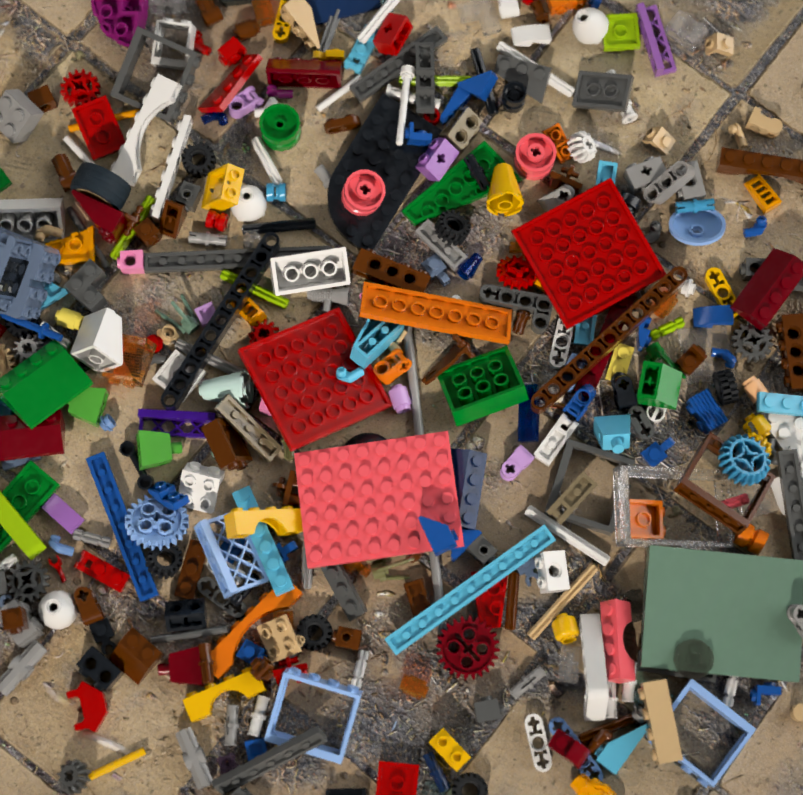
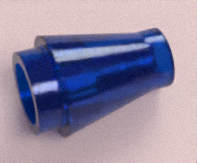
[457,253,483,281]

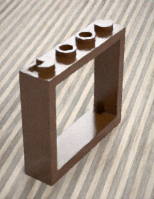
[673,432,776,535]

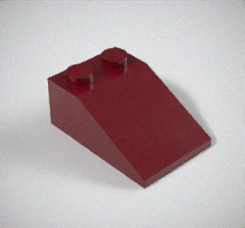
[71,190,127,244]

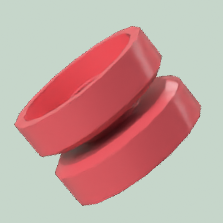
[514,133,557,181]
[341,170,386,216]

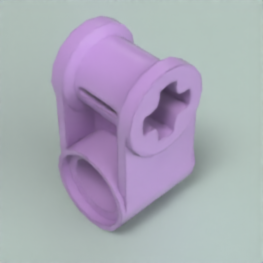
[228,86,264,119]
[500,445,535,481]

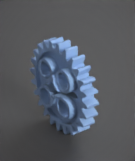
[125,495,189,551]

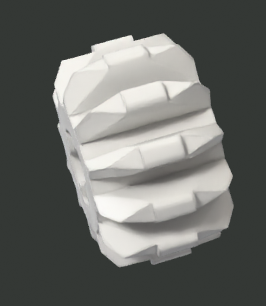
[567,131,597,164]

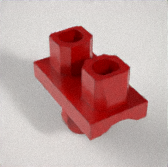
[272,656,309,687]

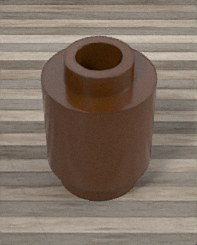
[232,19,261,42]

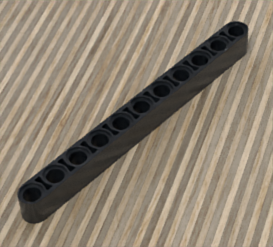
[160,232,281,411]

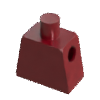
[158,646,204,686]

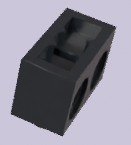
[164,598,207,632]
[76,646,124,692]

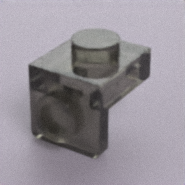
[622,589,643,623]

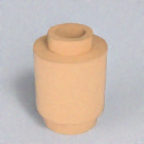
[742,375,768,404]

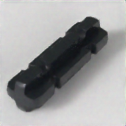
[230,573,260,606]

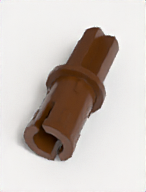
[198,643,214,684]

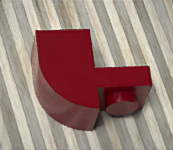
[546,728,591,769]

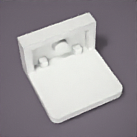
[178,462,225,514]

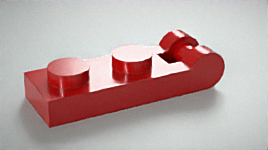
[73,550,131,593]

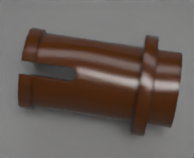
[530,0,549,24]
[512,310,531,335]

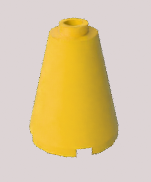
[486,163,524,216]

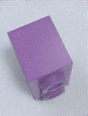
[415,138,460,181]

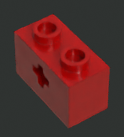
[372,13,413,56]

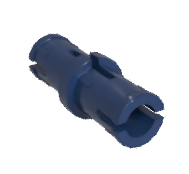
[423,751,451,793]

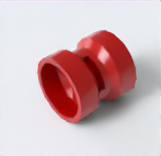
[205,209,229,232]

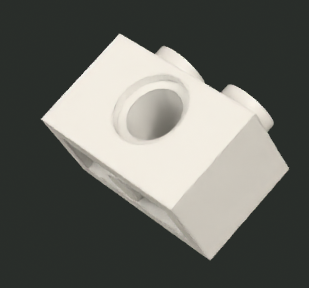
[534,550,570,594]

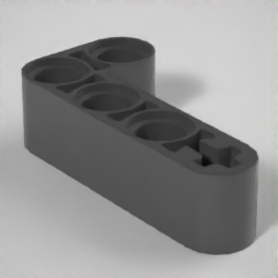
[479,284,553,334]

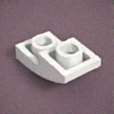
[510,24,552,47]

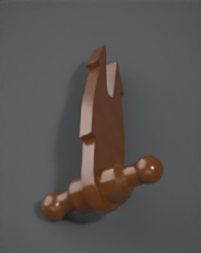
[120,205,144,236]
[421,334,476,385]

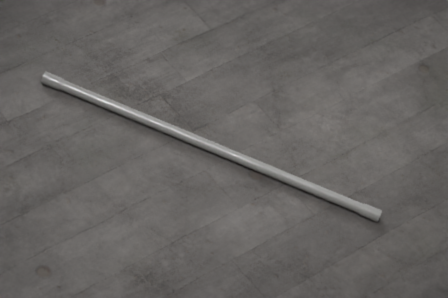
[403,326,448,635]

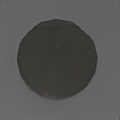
[673,639,714,679]

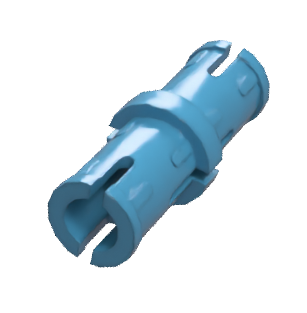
[675,198,715,214]

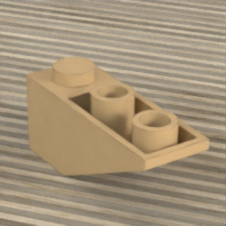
[280,0,320,53]

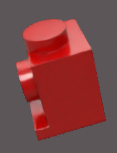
[218,36,247,67]

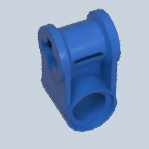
[562,384,596,422]

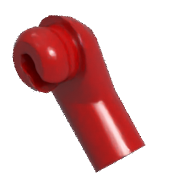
[194,31,212,56]

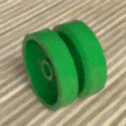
[259,103,301,151]

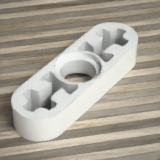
[549,318,574,370]
[524,714,552,772]

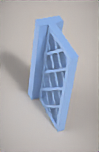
[194,512,269,599]

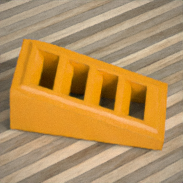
[744,174,782,214]
[229,288,267,327]

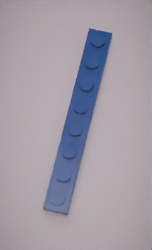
[86,451,159,603]

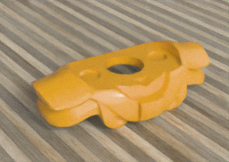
[570,774,617,795]

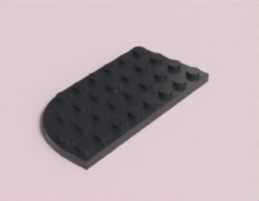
[327,93,442,250]

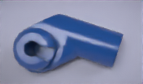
[743,216,768,238]
[711,347,737,369]

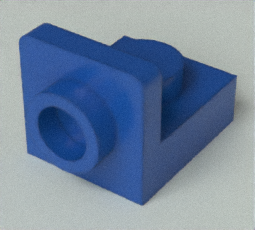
[404,122,432,146]
[236,639,267,665]

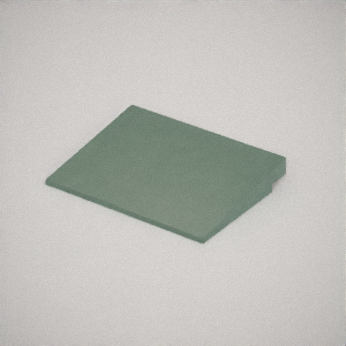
[640,545,803,683]

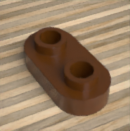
[323,114,361,134]

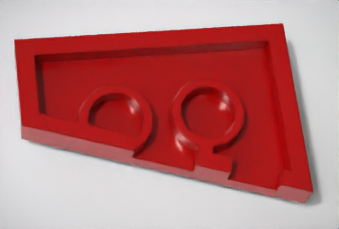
[471,571,508,629]

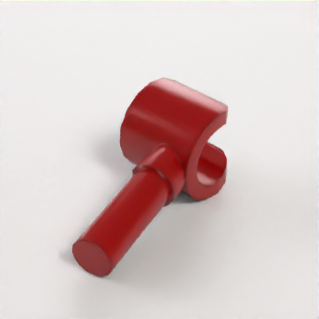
[48,555,67,583]

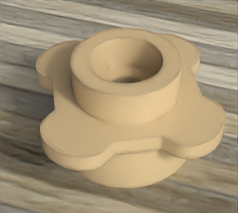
[156,324,179,345]

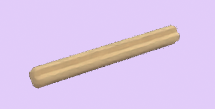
[527,563,598,640]

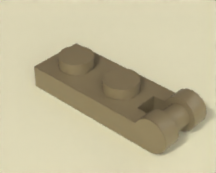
[547,472,598,525]

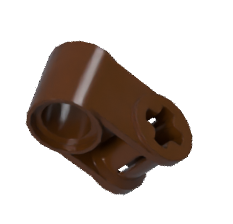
[74,587,104,626]

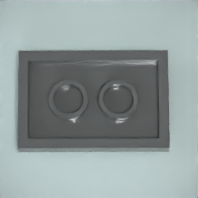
[572,71,634,113]

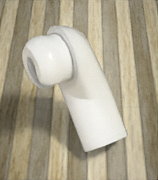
[254,97,278,118]

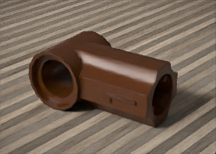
[195,0,224,28]
[51,153,76,193]

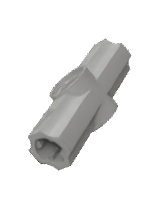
[0,639,48,696]
[175,727,213,790]

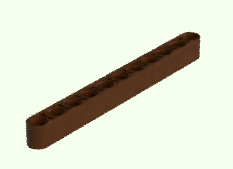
[530,266,688,414]

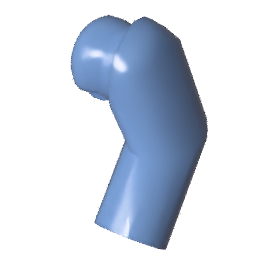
[48,535,75,557]

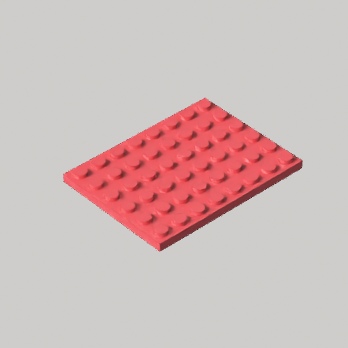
[294,431,464,569]

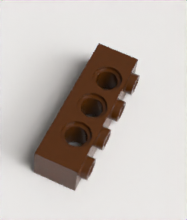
[352,248,431,293]
[776,313,803,393]

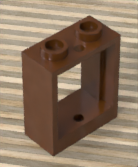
[201,418,253,471]

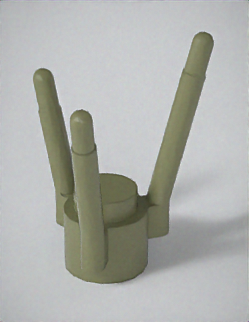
[371,557,414,582]

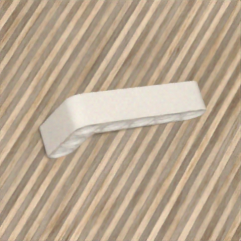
[579,613,609,721]

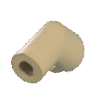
[35,225,63,242]

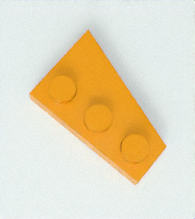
[45,226,95,266]

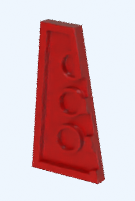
[198,54,263,113]

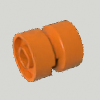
[733,524,769,556]

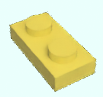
[605,343,634,384]

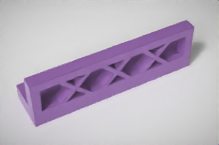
[635,2,677,77]

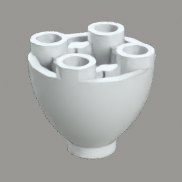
[572,7,609,44]
[230,185,267,222]
[38,590,78,630]

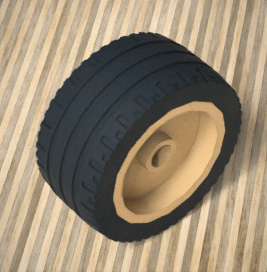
[70,162,131,211]

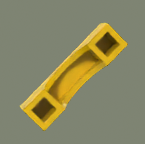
[224,506,303,539]
[183,666,267,723]

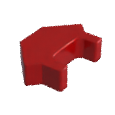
[66,681,109,733]

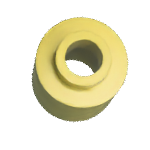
[55,307,84,331]

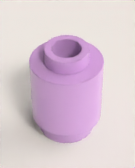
[388,384,412,414]

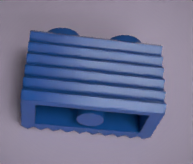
[686,388,729,435]

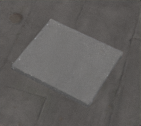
[677,325,736,385]

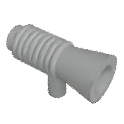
[307,287,351,313]

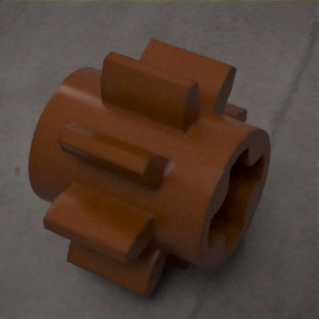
[250,656,275,681]

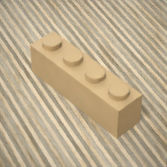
[638,679,683,765]

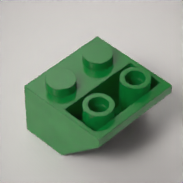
[637,360,683,410]

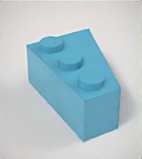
[350,318,405,370]

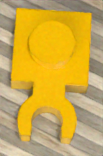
[313,48,345,65]

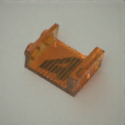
[102,334,157,389]

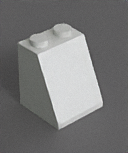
[70,307,123,374]

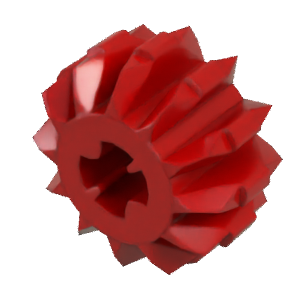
[248,319,280,344]

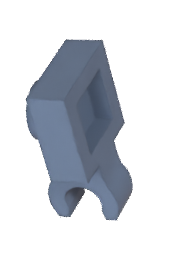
[421,253,450,287]

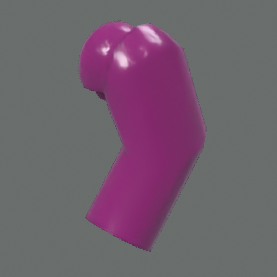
[266,84,293,99]

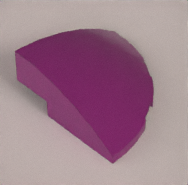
[91,0,149,47]

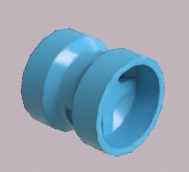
[266,183,286,202]

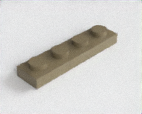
[214,394,282,462]

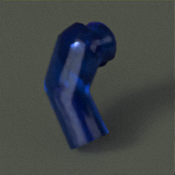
[200,112,228,126]

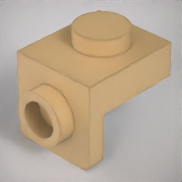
[705,32,734,57]
[643,126,676,155]

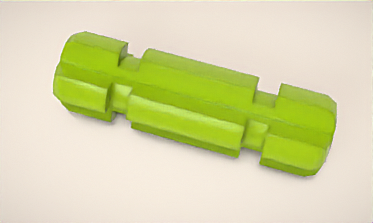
[649,317,685,341]

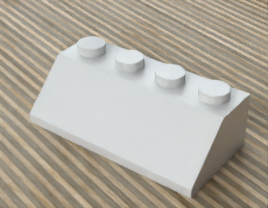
[0,198,65,242]
[270,247,351,296]

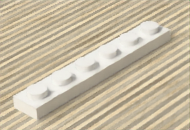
[150,114,193,224]

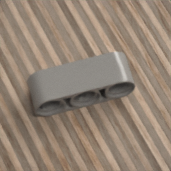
[644,161,695,205]

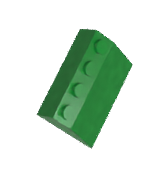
[0,340,93,430]
[438,345,529,427]

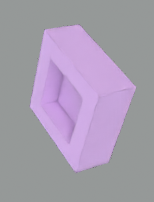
[194,302,220,327]

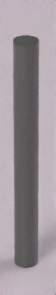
[66,206,111,270]
[151,625,229,644]

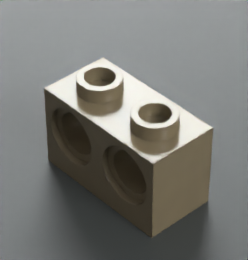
[438,107,483,150]

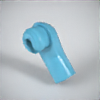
[336,367,364,383]

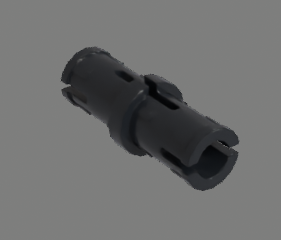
[463,154,490,191]

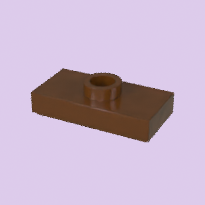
[403,578,431,618]

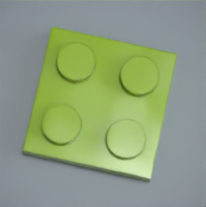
[602,13,641,52]

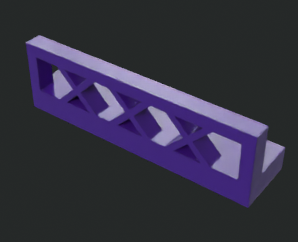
[138,409,217,439]

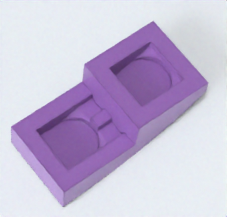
[41,493,85,535]

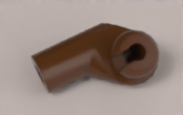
[586,729,612,754]

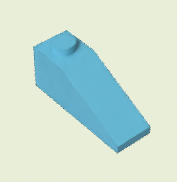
[594,723,649,775]

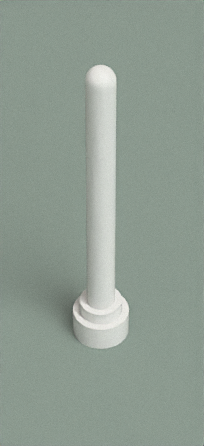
[396,65,415,146]

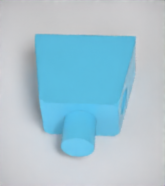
[593,414,631,454]

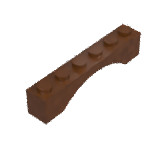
[716,147,803,184]

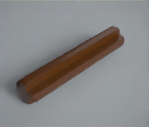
[505,572,519,630]
[578,714,636,744]

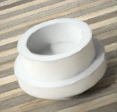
[681,279,696,298]

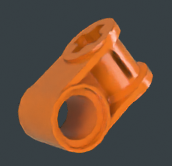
[373,348,412,385]

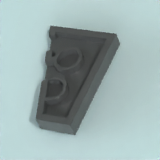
[494,54,552,104]

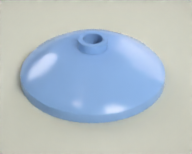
[669,210,726,246]

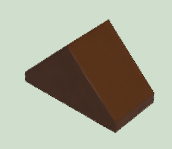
[159,199,187,239]

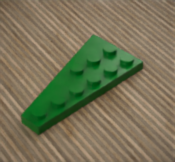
[402,140,522,226]

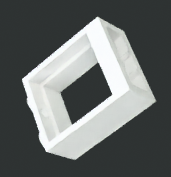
[151,18,196,70]

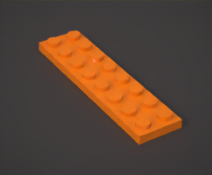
[359,281,512,345]

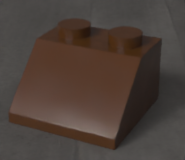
[109,627,165,685]

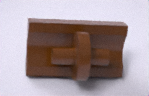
[549,165,583,198]
[272,470,300,507]

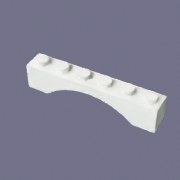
[110,74,182,187]

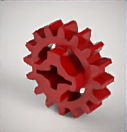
[60,69,101,107]
[496,255,536,290]

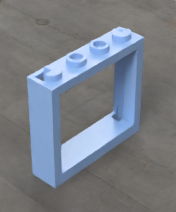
[264,667,363,764]
[646,678,756,788]

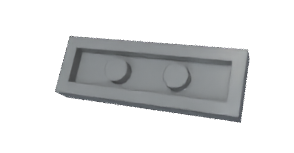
[415,219,468,272]

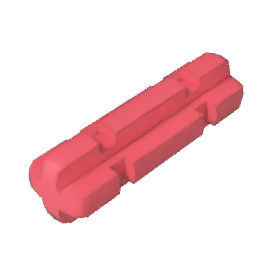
[721,494,750,509]

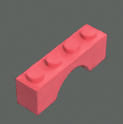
[600,599,636,684]

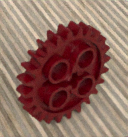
[435,615,500,680]

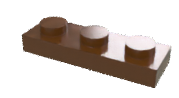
[174,539,206,599]

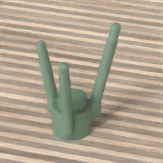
[155,294,200,335]

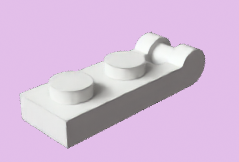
[533,413,579,467]

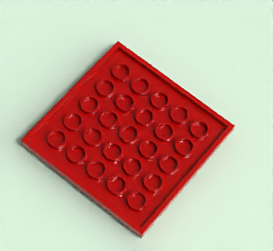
[511,178,666,330]
[238,307,392,452]

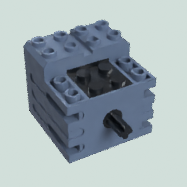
[0,227,61,321]

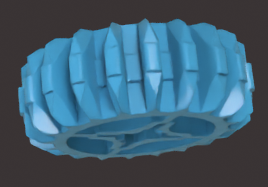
[717,434,771,486]

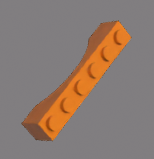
[211,584,303,680]

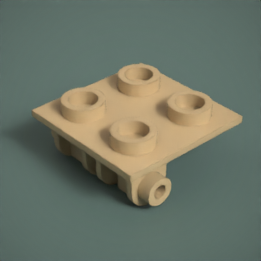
[256,614,305,663]

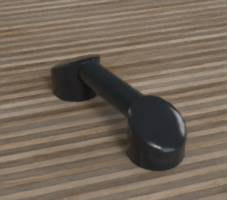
[119,441,155,490]

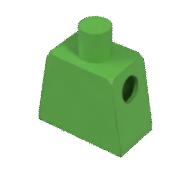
[66,387,109,428]
[136,430,182,470]

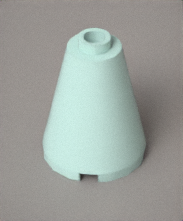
[199,370,254,409]

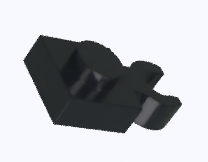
[89,617,117,655]

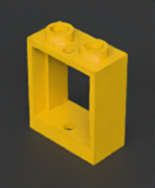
[201,163,245,213]

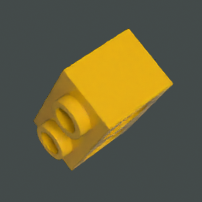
[428,728,471,772]

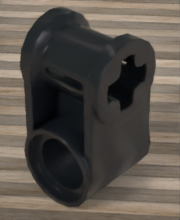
[611,372,638,411]

